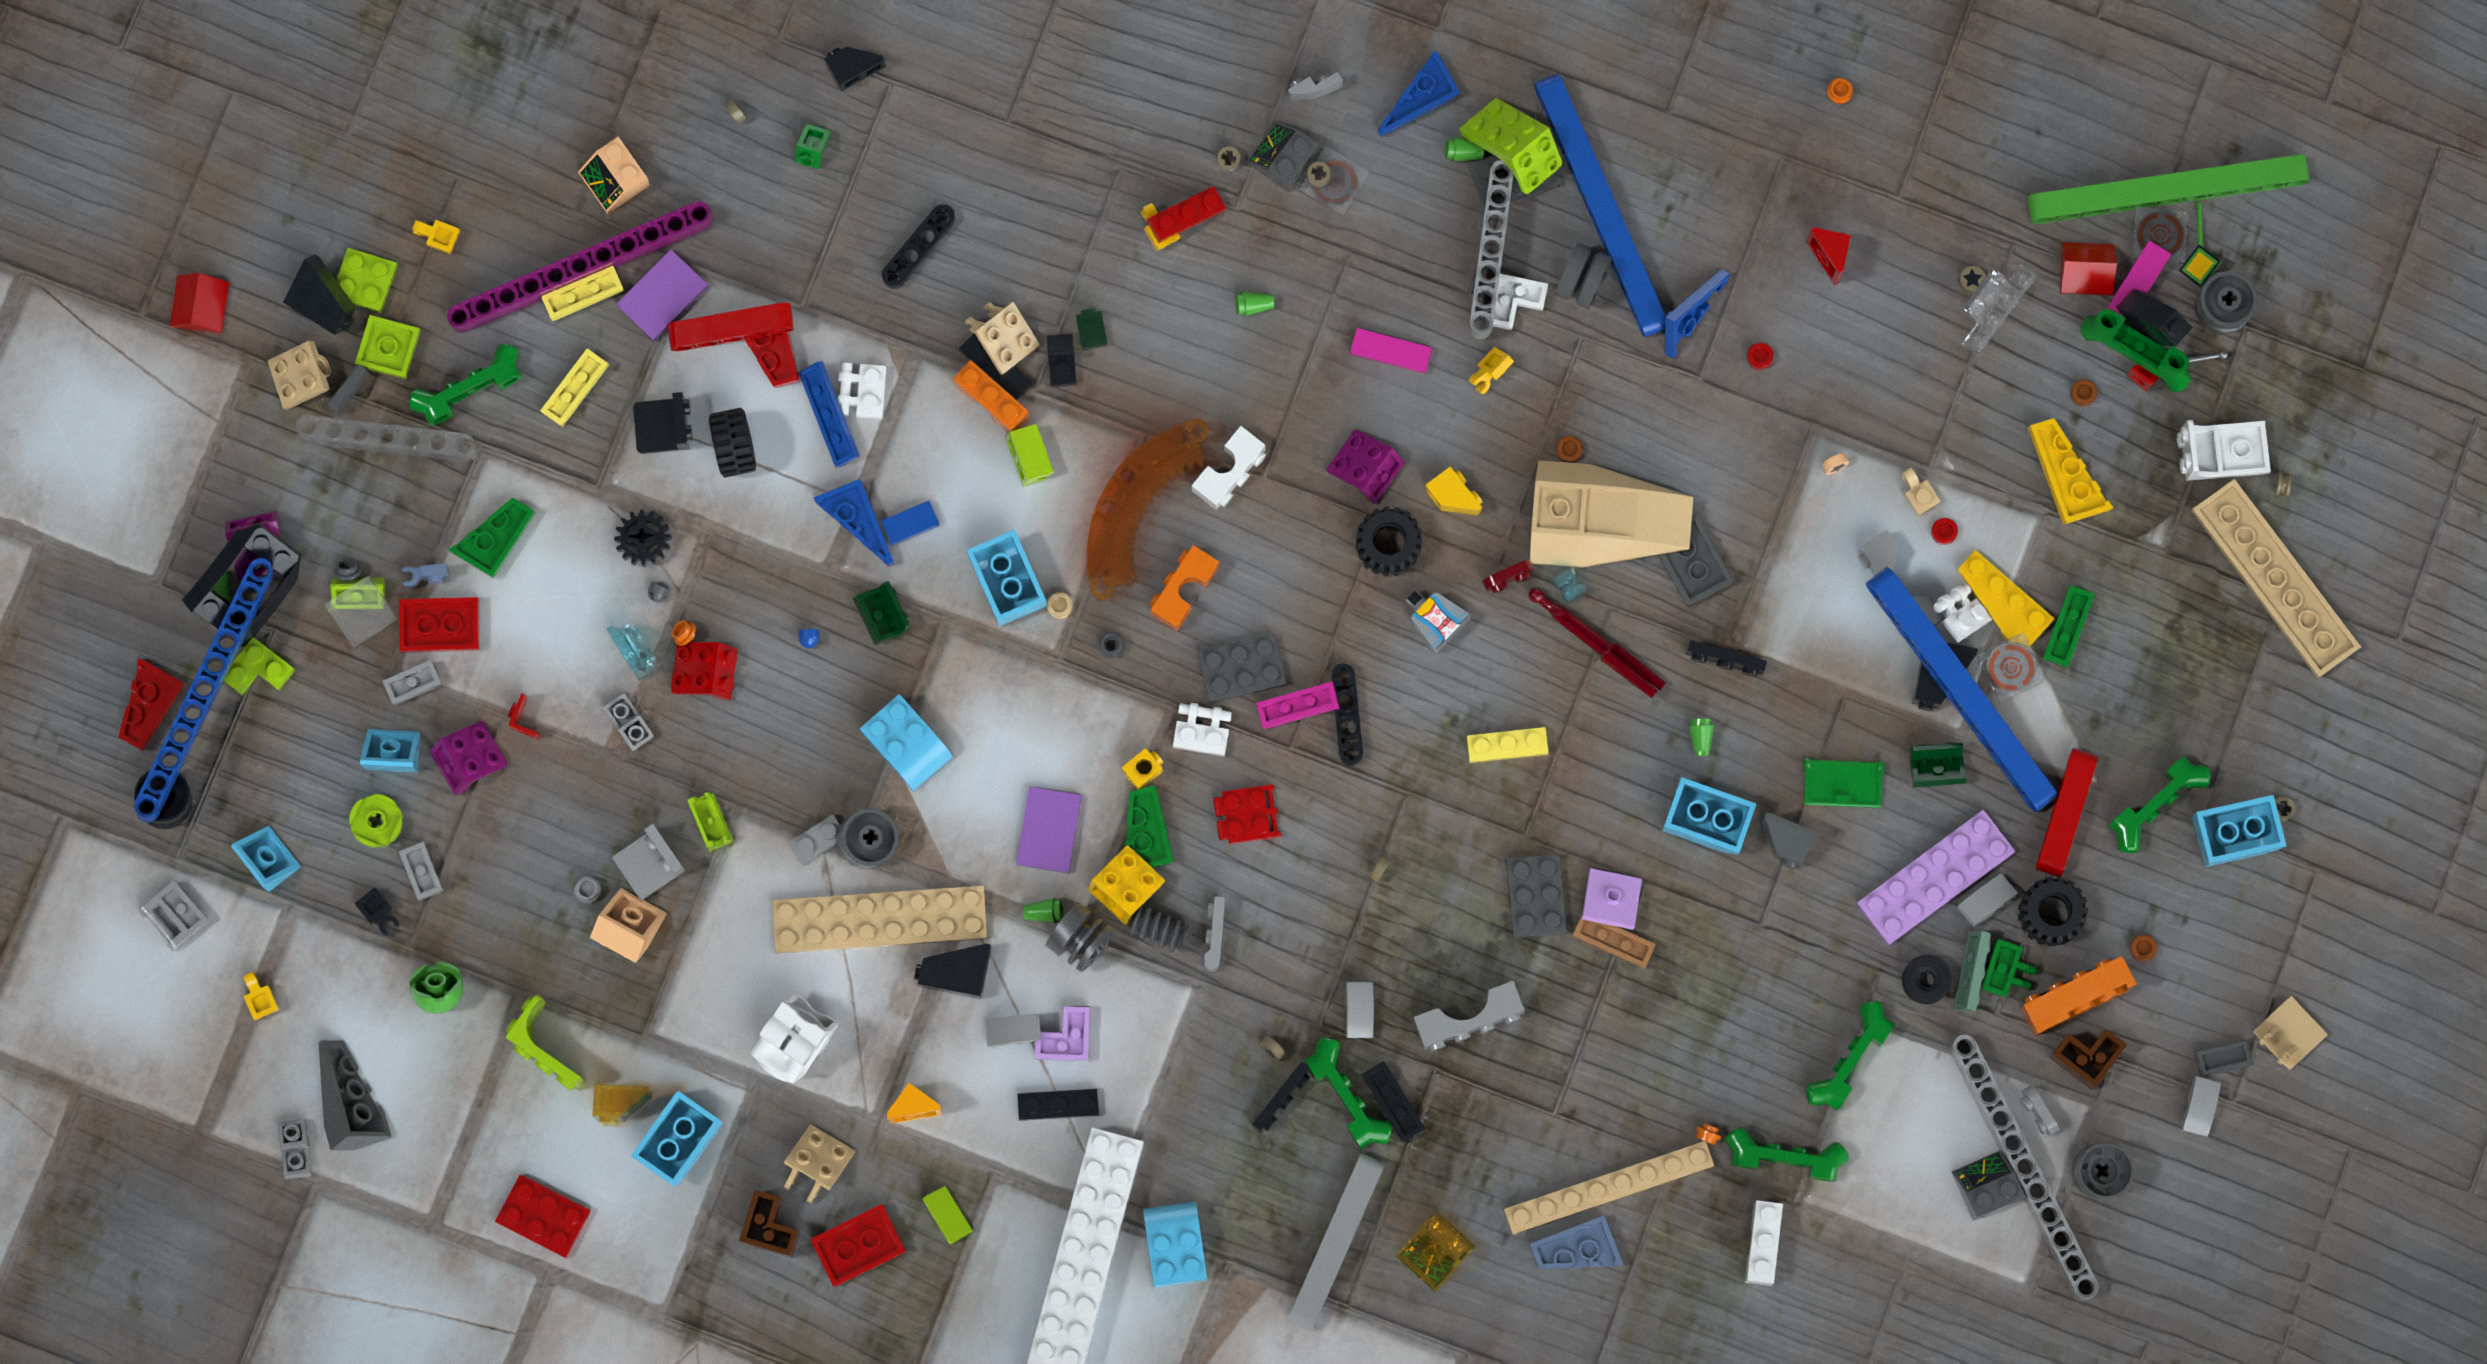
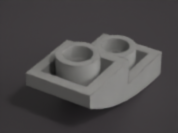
[1288,72,1343,101]
[602,693,654,751]
[1957,874,2018,927]
[1345,981,1374,1038]
[986,1014,1041,1047]
[2181,1075,2221,1137]
[278,1119,312,1180]

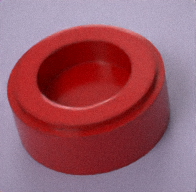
[1747,343,1774,370]
[1931,518,1958,545]

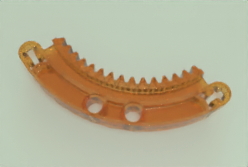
[1087,419,1209,601]

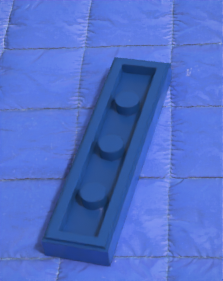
[798,361,860,468]

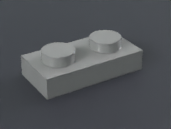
[383,660,442,706]
[788,814,840,866]
[399,842,443,901]

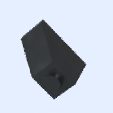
[824,47,886,92]

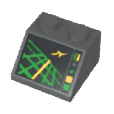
[1246,121,1319,193]
[1951,1151,2026,1221]

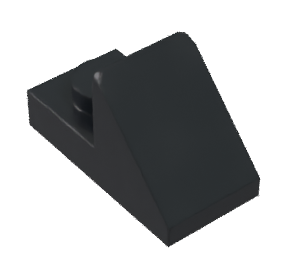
[1047,334,1077,388]

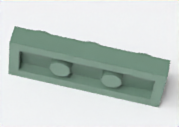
[1953,931,1991,1012]

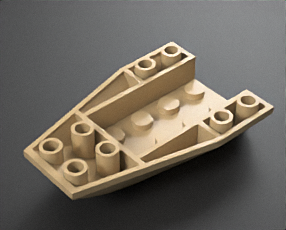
[1530,460,1693,568]

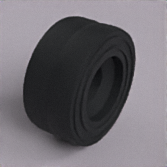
[1902,955,1951,1004]

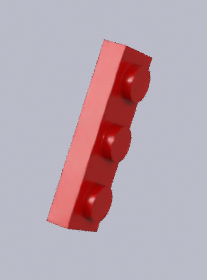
[1146,186,1226,243]

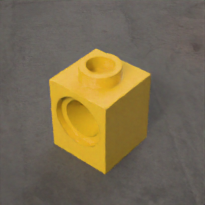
[1121,748,1163,790]

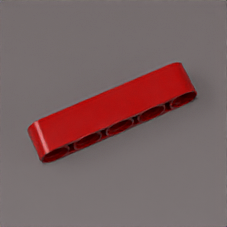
[667,302,794,351]
[2035,748,2098,877]

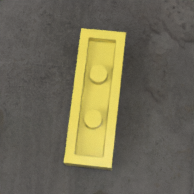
[541,265,624,322]
[540,349,609,427]
[1466,727,1548,763]

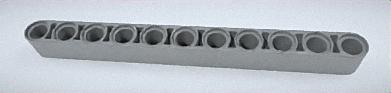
[1950,1035,2099,1301]

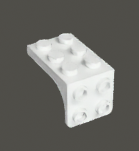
[2177,420,2271,481]

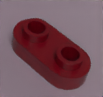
[1482,559,1534,594]

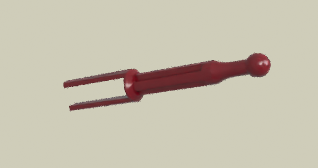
[1528,588,1666,698]

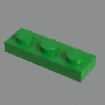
[2042,585,2095,668]

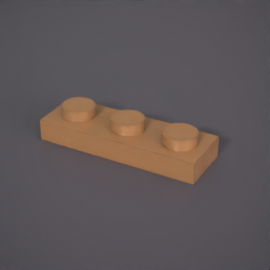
[1572,916,1656,970]

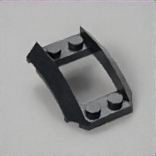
[182,522,301,647]

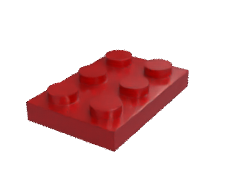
[399,597,480,653]
[495,1175,591,1259]
[810,1204,906,1288]

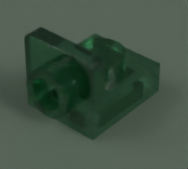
[1076,308,1108,351]

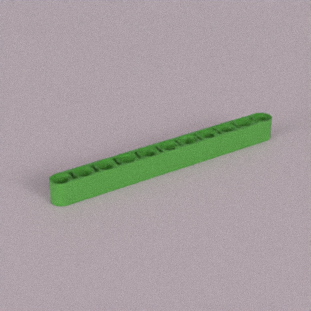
[2027,155,2310,224]

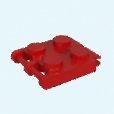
[1213,784,1282,845]

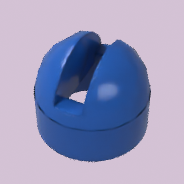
[798,629,820,648]

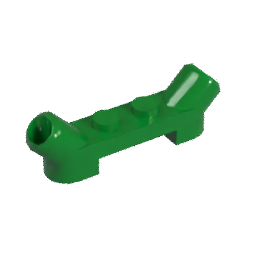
[2080,309,2191,392]
[409,343,522,426]
[2108,756,2210,853]
[1806,1001,1895,1111]
[1304,1037,1392,1149]
[1725,1127,1849,1182]

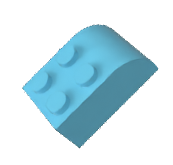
[966,529,1047,627]
[860,694,953,792]
[1662,777,1756,855]
[2192,795,2286,868]
[631,1091,723,1187]
[1143,1201,1207,1289]

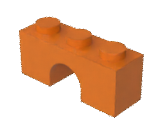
[953,360,1030,434]
[1149,545,1220,631]

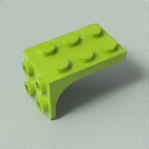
[1459,98,1562,194]
[505,994,586,1091]

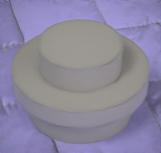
[574,877,601,903]

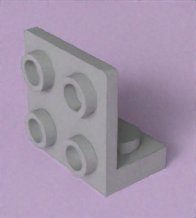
[612,824,685,900]

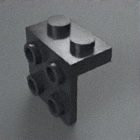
[633,392,693,454]

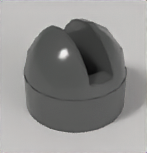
[648,581,671,603]

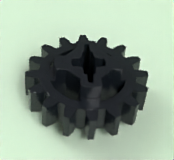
[614,509,672,567]

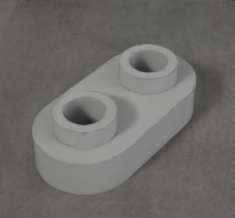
[2020,1085,2059,1136]

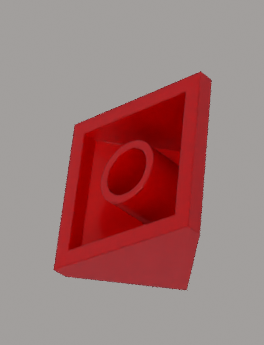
[1806,227,1851,285]
[2060,242,2117,296]
[170,273,230,334]

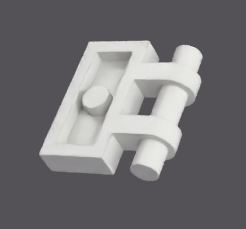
[837,363,887,419]
[1933,584,1992,643]
[1173,702,1232,757]

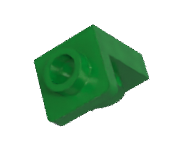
[795,123,831,169]

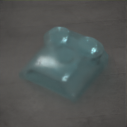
[606,625,657,681]

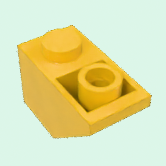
[1425,467,1483,515]

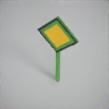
[2179,202,2222,288]

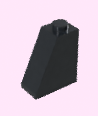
[283,254,356,335]
[2116,289,2193,347]
[1912,642,1978,711]
[914,944,992,999]

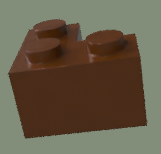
[2049,1029,2127,1090]
[739,1190,800,1258]

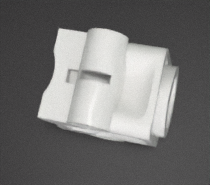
[750,993,839,1083]

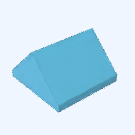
[360,729,421,773]
[231,826,301,892]

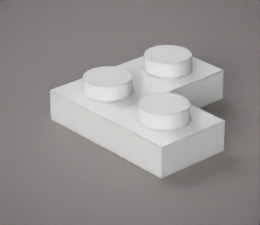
[1486,274,1548,330]

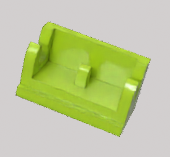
[1006,424,1054,487]
[687,792,734,852]

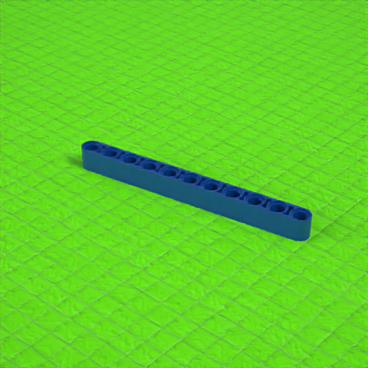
[1534,73,1666,338]
[134,558,273,823]
[1865,567,2058,813]

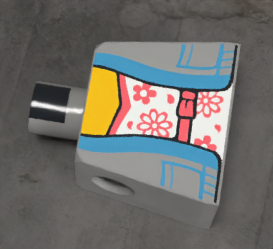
[1405,590,1470,655]

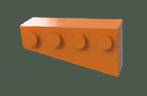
[2021,956,2136,1036]

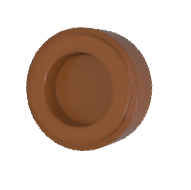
[2070,379,2097,407]
[1556,436,1583,463]
[2129,934,2157,962]

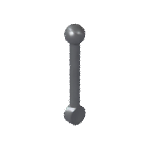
[2188,350,2228,363]

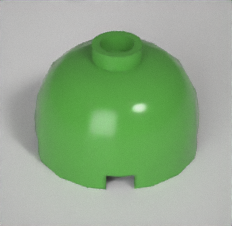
[409,962,463,1014]

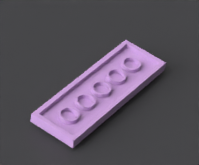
[1856,810,2016,946]

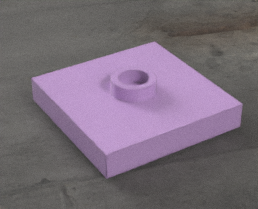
[1582,868,1642,930]

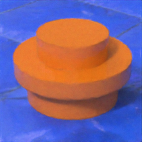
[1827,78,1853,104]
[671,620,696,646]
[1696,1123,1722,1145]

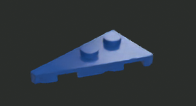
[1377,51,1460,137]
[1665,269,1730,358]
[813,479,894,567]

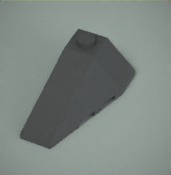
[318,1040,391,1150]

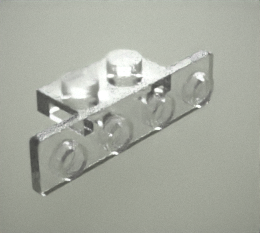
[1961,264,2039,354]

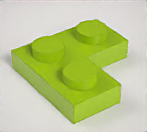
[224,637,295,695]

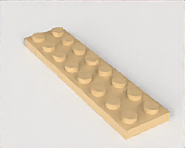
[2191,479,2361,679]
[772,886,987,954]

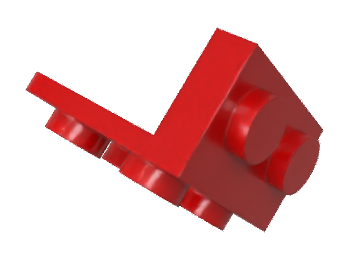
[671,642,737,700]

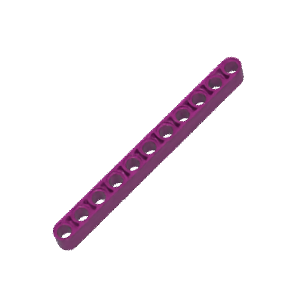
[447,201,713,333]

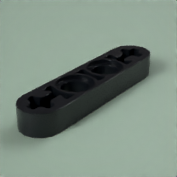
[882,204,955,289]
[1331,663,1363,766]

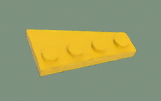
[2028,418,2113,525]
[1957,550,2055,649]

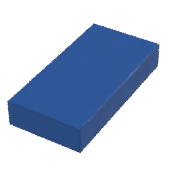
[881,501,940,546]

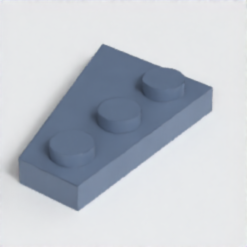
[1529,1215,1624,1270]

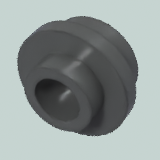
[334,558,361,582]
[1098,632,1125,659]

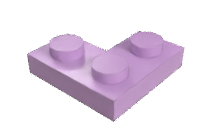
[1035,1006,1090,1061]

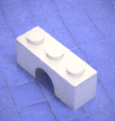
[1192,426,1266,510]
[1745,1200,1783,1286]

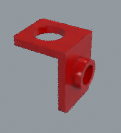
[2127,364,2159,392]
[508,693,540,740]

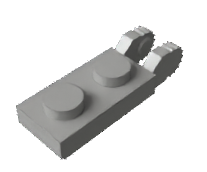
[1204,896,1225,973]

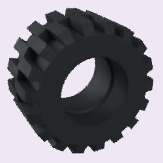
[709,407,756,478]
[1356,506,1422,577]
[2018,877,2088,946]

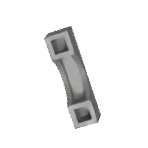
[1857,530,1944,627]
[1413,981,1525,1052]

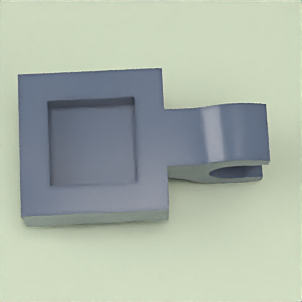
[402,563,450,588]

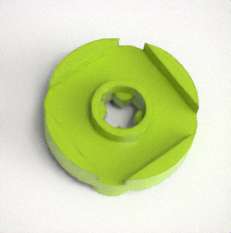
[349,794,403,848]

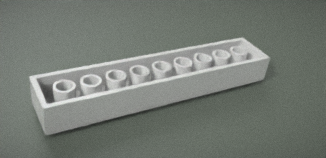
[1027,1128,1144,1364]

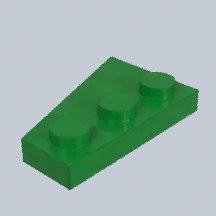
[448,498,536,579]
[1125,785,1175,868]

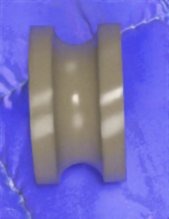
[1217,146,1240,171]
[1307,162,1330,187]
[2274,472,2292,497]
[2275,797,2296,821]

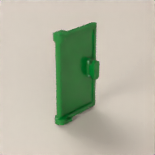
[1803,758,1885,808]

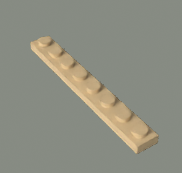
[1504,1141,1714,1235]

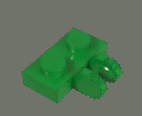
[1980,939,2038,998]

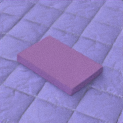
[616,250,709,341]
[1016,787,1082,874]

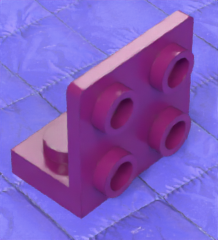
[1326,429,1405,505]
[225,510,282,580]
[429,721,508,796]

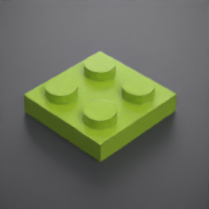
[336,248,398,313]
[355,315,421,379]

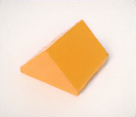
[887,1083,943,1124]

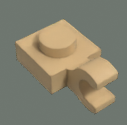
[1900,468,1941,517]

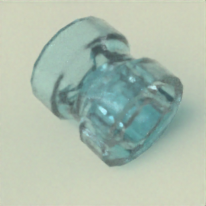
[1552,567,1588,604]

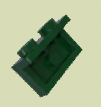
[853,581,910,645]
[1909,742,1967,788]

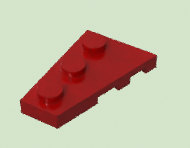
[745,332,800,388]
[118,658,184,751]

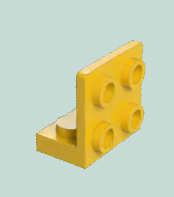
[1087,846,1165,926]

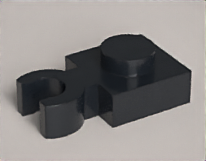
[354,887,400,936]

